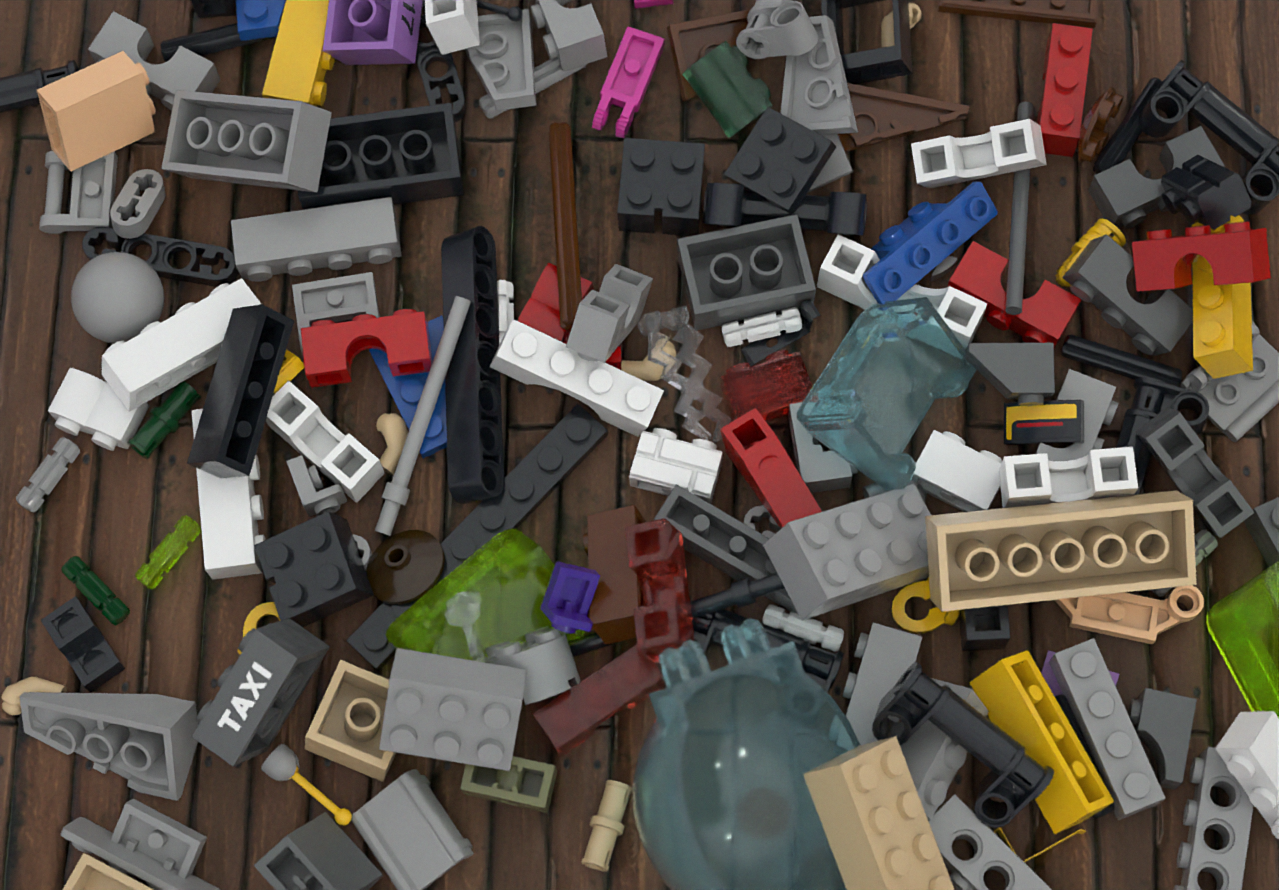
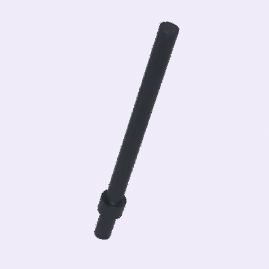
[568,573,785,657]

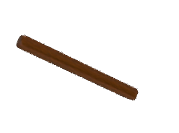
[549,122,582,330]

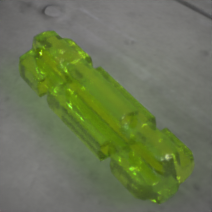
[135,515,202,590]

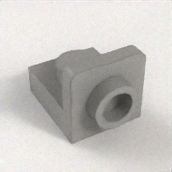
[286,455,347,517]

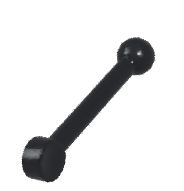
[476,0,523,22]

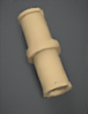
[581,780,632,872]

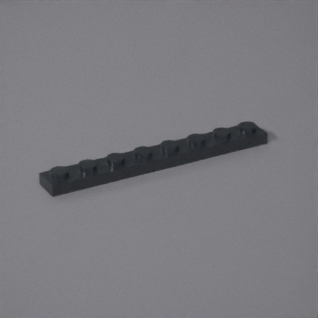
[346,404,608,671]

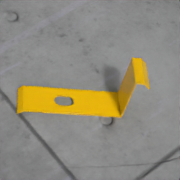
[994,828,1086,863]

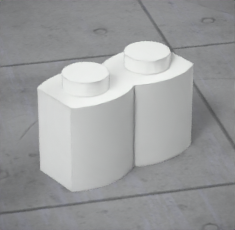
[48,368,149,451]

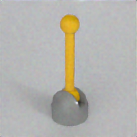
[261,743,352,825]

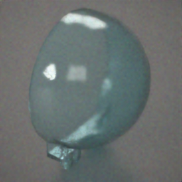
[633,618,860,890]

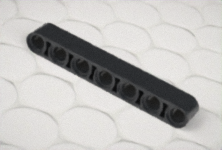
[441,226,504,504]

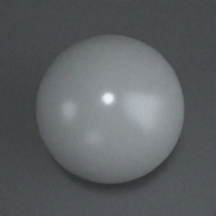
[71,252,164,343]

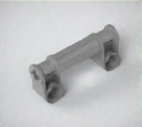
[736,0,819,59]

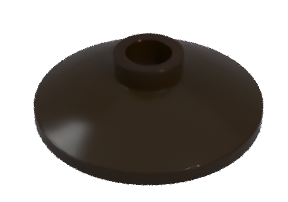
[366,530,445,605]

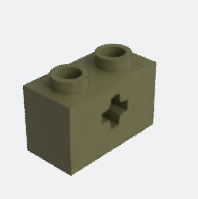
[460,756,557,813]

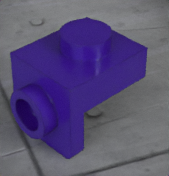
[540,561,600,634]

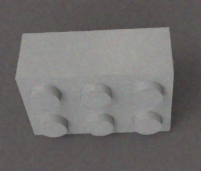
[379,648,527,771]

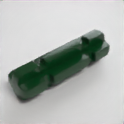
[61,556,130,625]

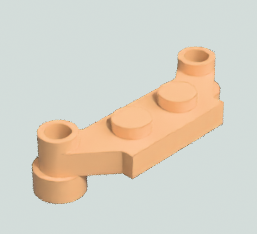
[1055,585,1204,645]

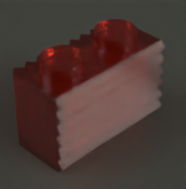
[721,350,816,422]

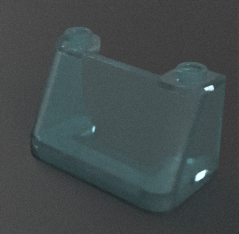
[796,297,976,490]

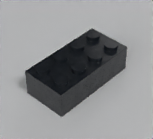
[298,103,464,210]

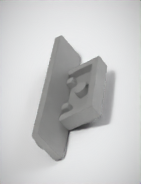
[60,798,221,890]

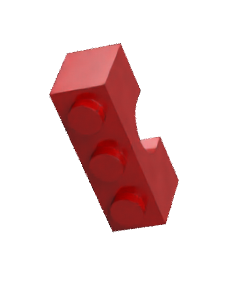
[1037,23,1093,157]
[1132,221,1271,292]
[947,241,1081,349]
[301,309,433,388]

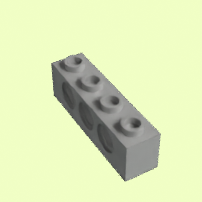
[1173,747,1253,890]
[928,794,1052,890]

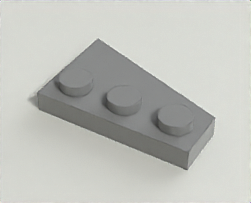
[464,9,536,111]
[781,15,858,135]

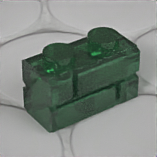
[682,41,773,138]

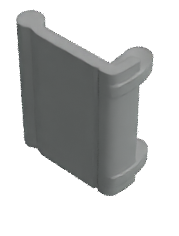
[1180,320,1279,442]
[351,769,474,890]

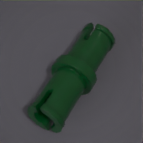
[127,381,201,459]

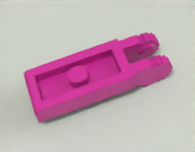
[592,26,665,138]

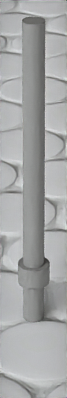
[375,296,471,536]

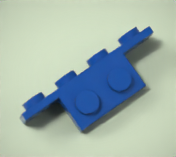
[863,182,998,308]

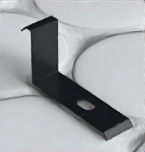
[741,299,821,367]

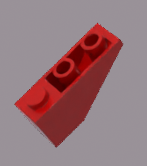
[720,408,822,529]

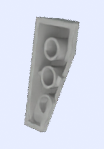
[19,692,198,801]

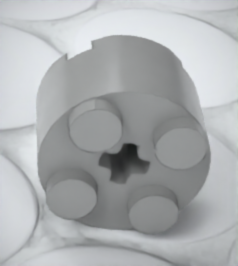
[483,626,581,705]

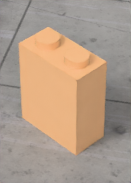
[37,51,156,171]

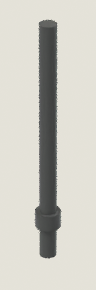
[1005,102,1034,315]

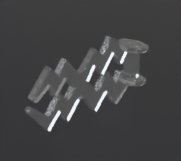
[638,306,732,443]
[445,592,487,663]

